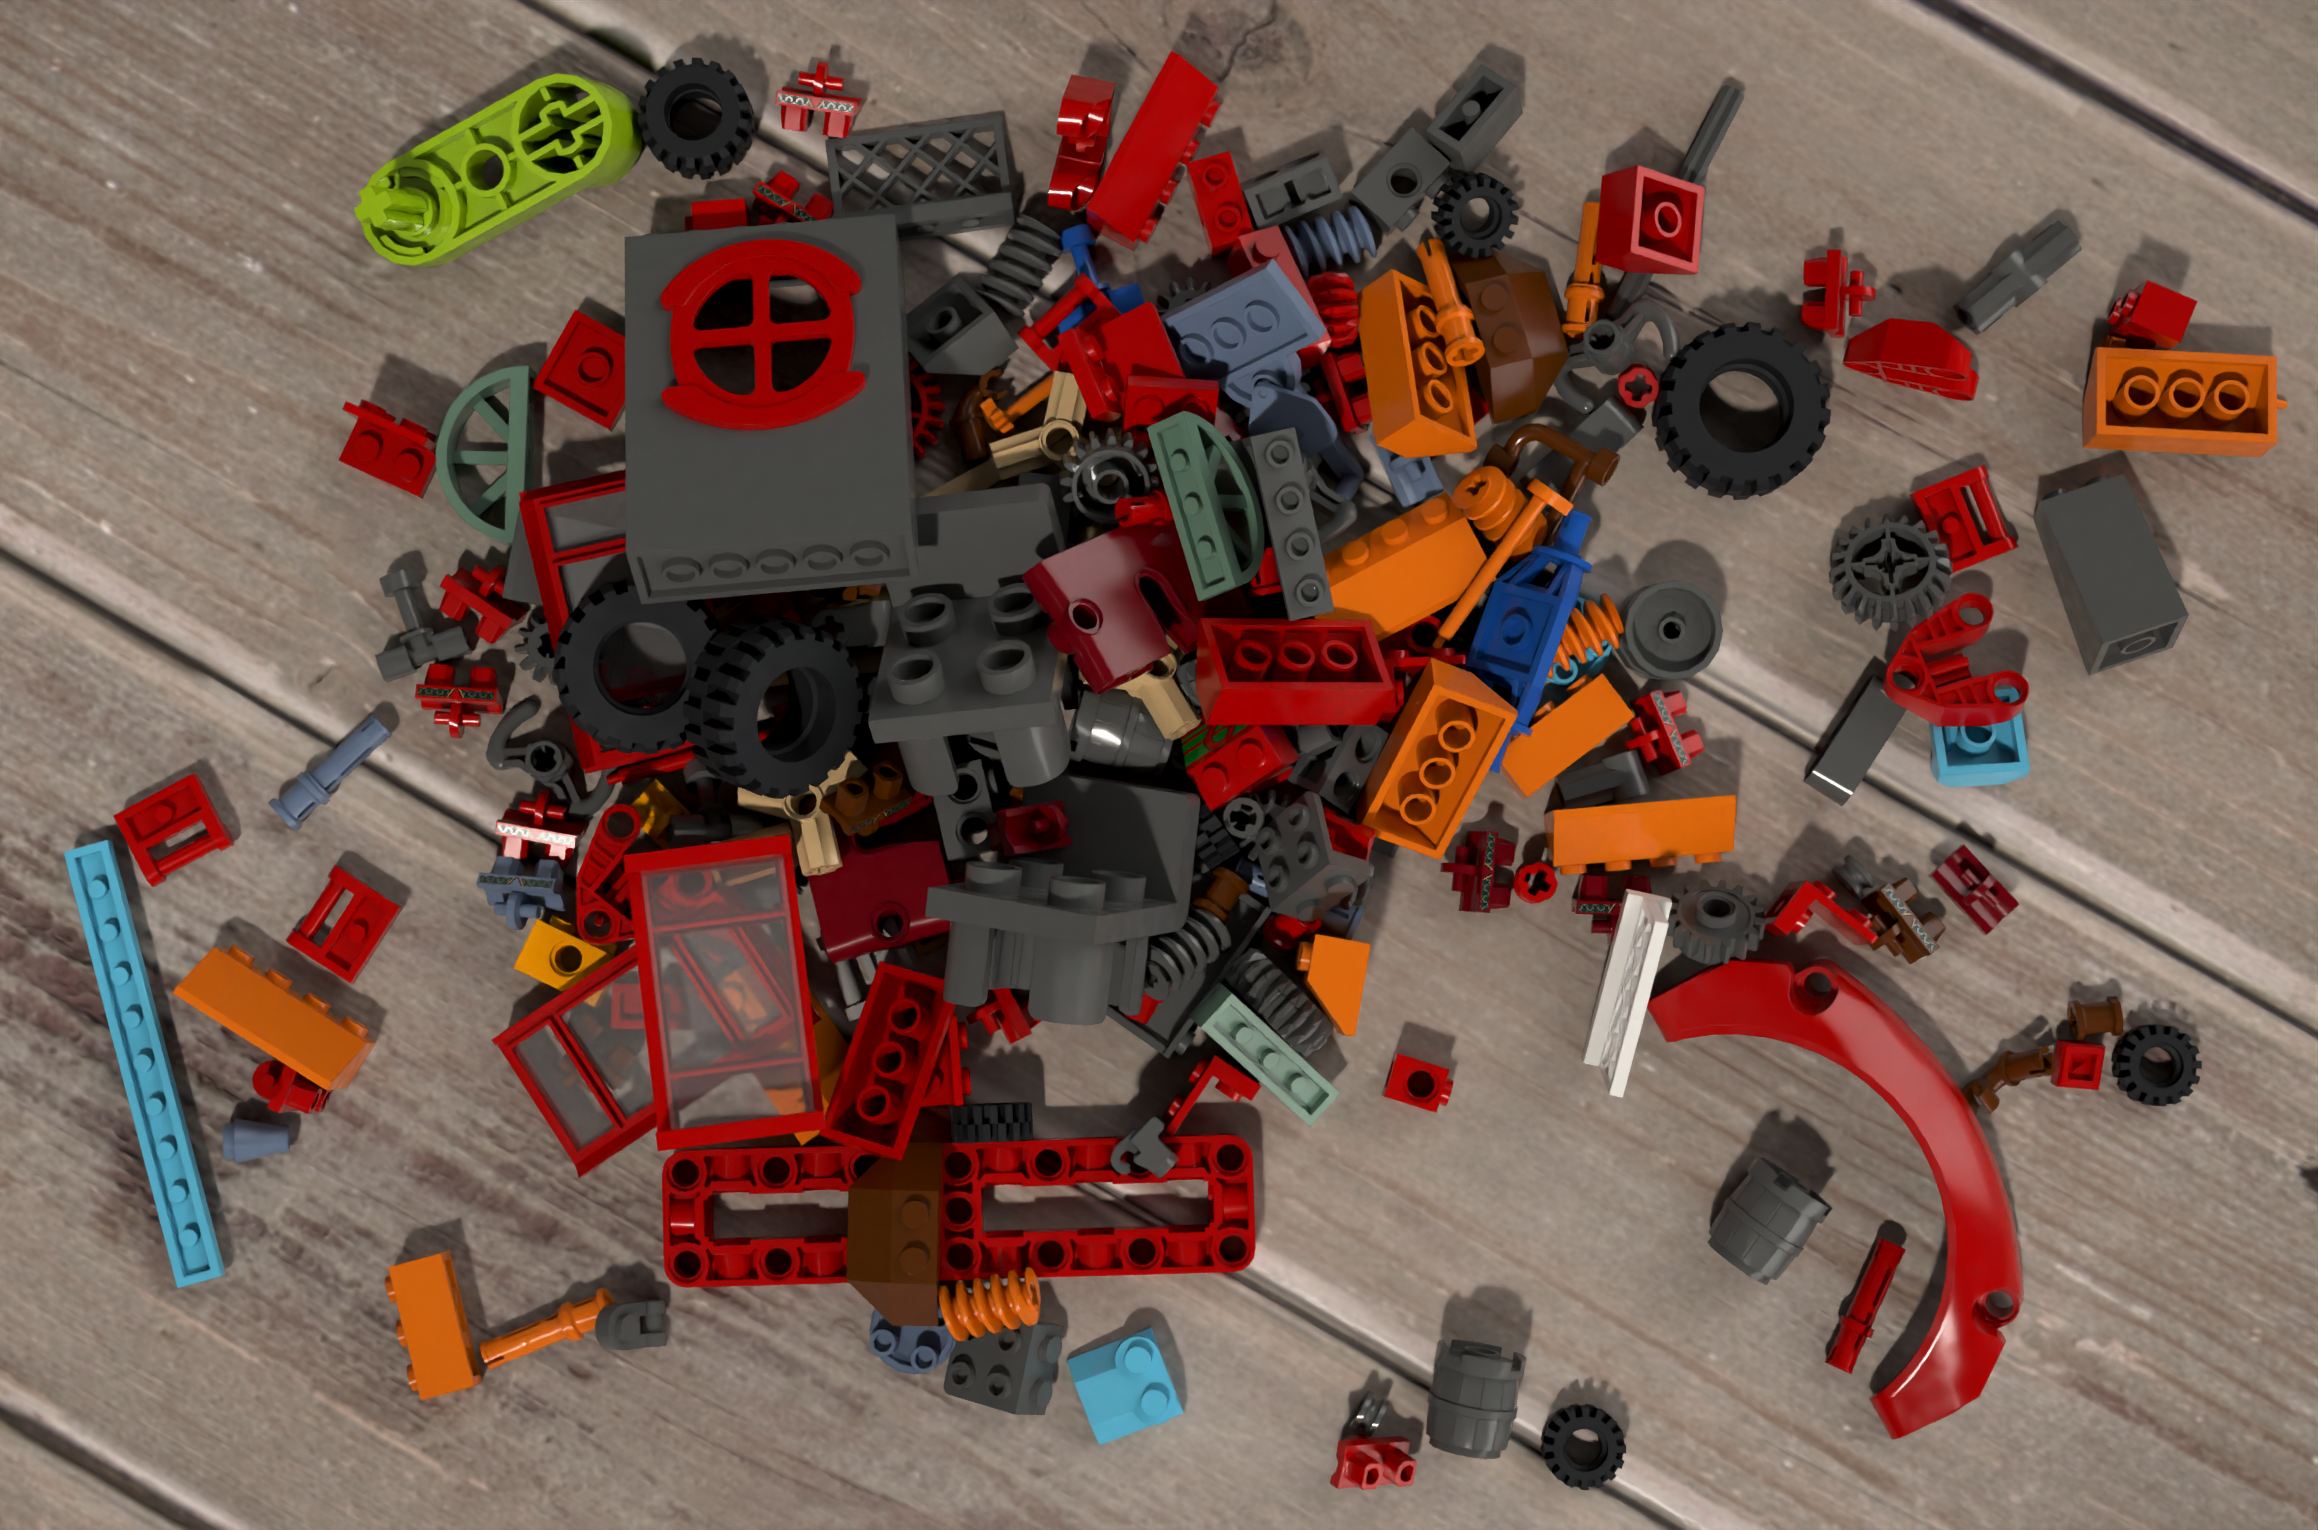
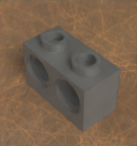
[1240,149,1343,230]
[1287,725,1390,814]
[933,759,999,862]

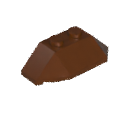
[1447,248,1569,425]
[846,1142,943,1326]

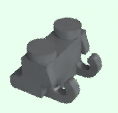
[1111,1114,1179,1179]

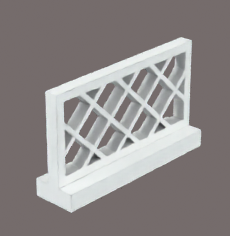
[1582,889,1672,1098]

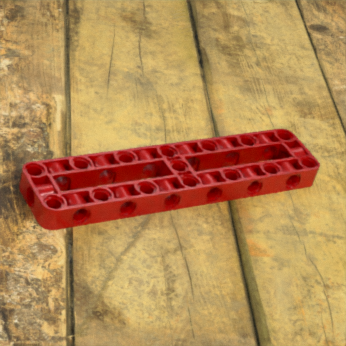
[662,1133,1256,1288]

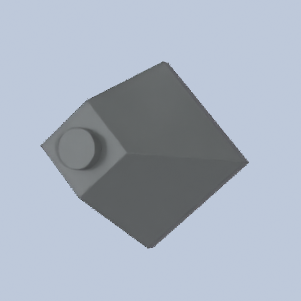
[906,274,1019,375]

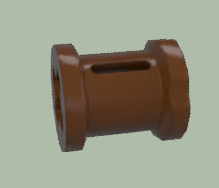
[1192,866,1250,926]
[2067,996,2123,1041]

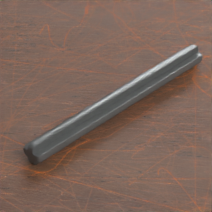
[1606,85,1744,322]

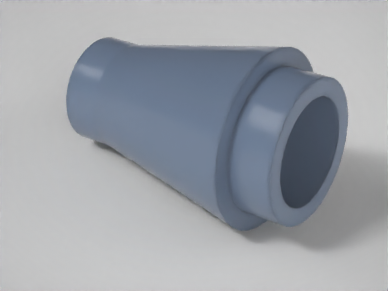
[223,1118,290,1163]

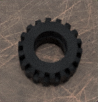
[637,58,755,180]

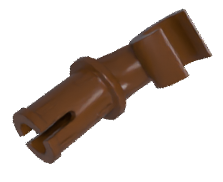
[949,370,1008,464]
[1961,1046,2055,1116]

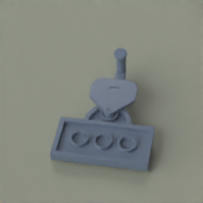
[1160,258,1364,518]

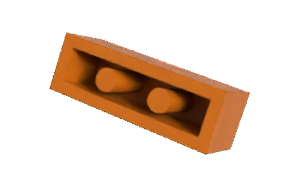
[1500,673,1635,800]
[385,1250,482,1400]

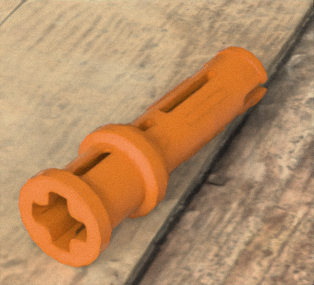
[1561,202,1605,340]
[1416,238,1485,367]
[480,1287,615,1370]

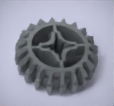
[1829,513,1953,632]
[1225,948,1334,1057]

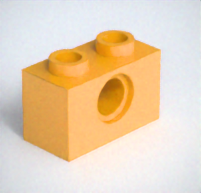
[513,915,618,1007]

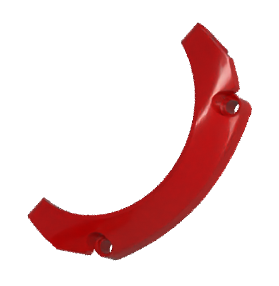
[1647,957,2024,1439]

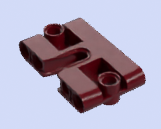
[1022,520,1259,695]
[799,728,954,964]

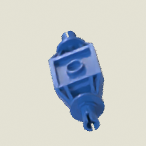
[1465,509,1593,774]

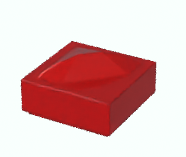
[2050,1039,2106,1090]

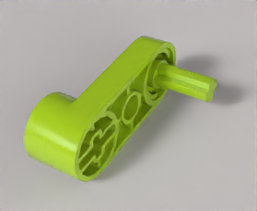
[354,73,643,268]

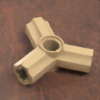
[989,371,1119,486]
[1079,629,1202,741]
[737,747,871,876]

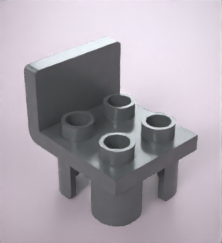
[868,483,1079,796]
[925,772,1201,1025]

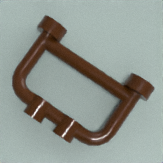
[1467,423,1620,588]

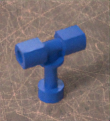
[1057,224,1144,334]

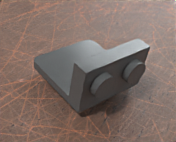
[1255,791,1371,923]
[944,1321,1064,1415]

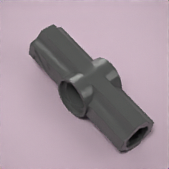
[1953,220,2082,335]

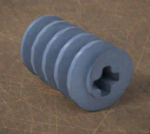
[1280,205,1377,278]

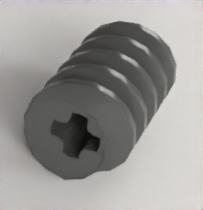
[976,214,1062,317]
[1143,907,1231,1001]

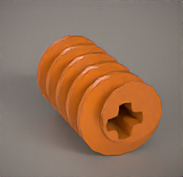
[1452,466,1548,562]
[1547,593,1624,679]
[938,1267,1041,1341]

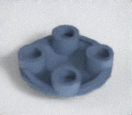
[869,1304,956,1375]

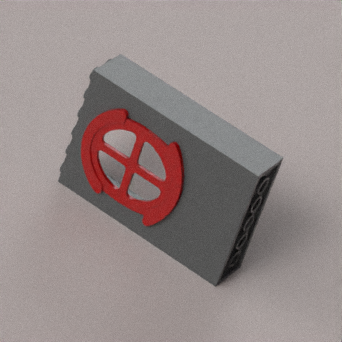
[625,214,920,604]

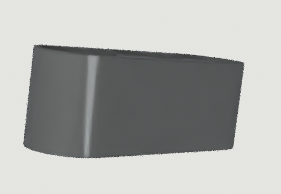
[1519,394,1644,513]
[1803,673,1907,806]

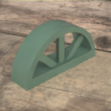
[436,365,536,547]
[1147,411,1265,601]
[1189,982,1341,1127]

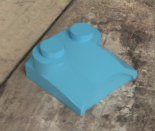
[1929,687,2030,787]
[1067,1326,1184,1445]

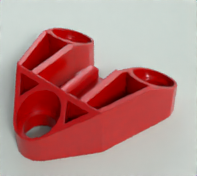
[1047,75,1116,211]
[1842,318,1980,401]
[1882,593,2029,727]
[576,804,713,945]

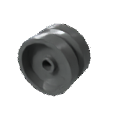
[1615,580,1723,682]

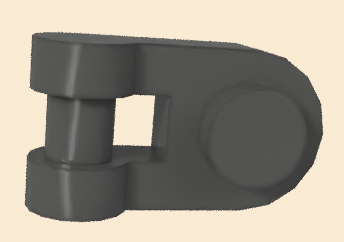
[595,1299,667,1350]

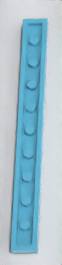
[63,840,226,1288]

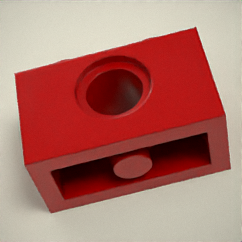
[1186,151,1254,259]
[2106,280,2198,350]

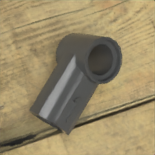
[1555,749,1651,809]

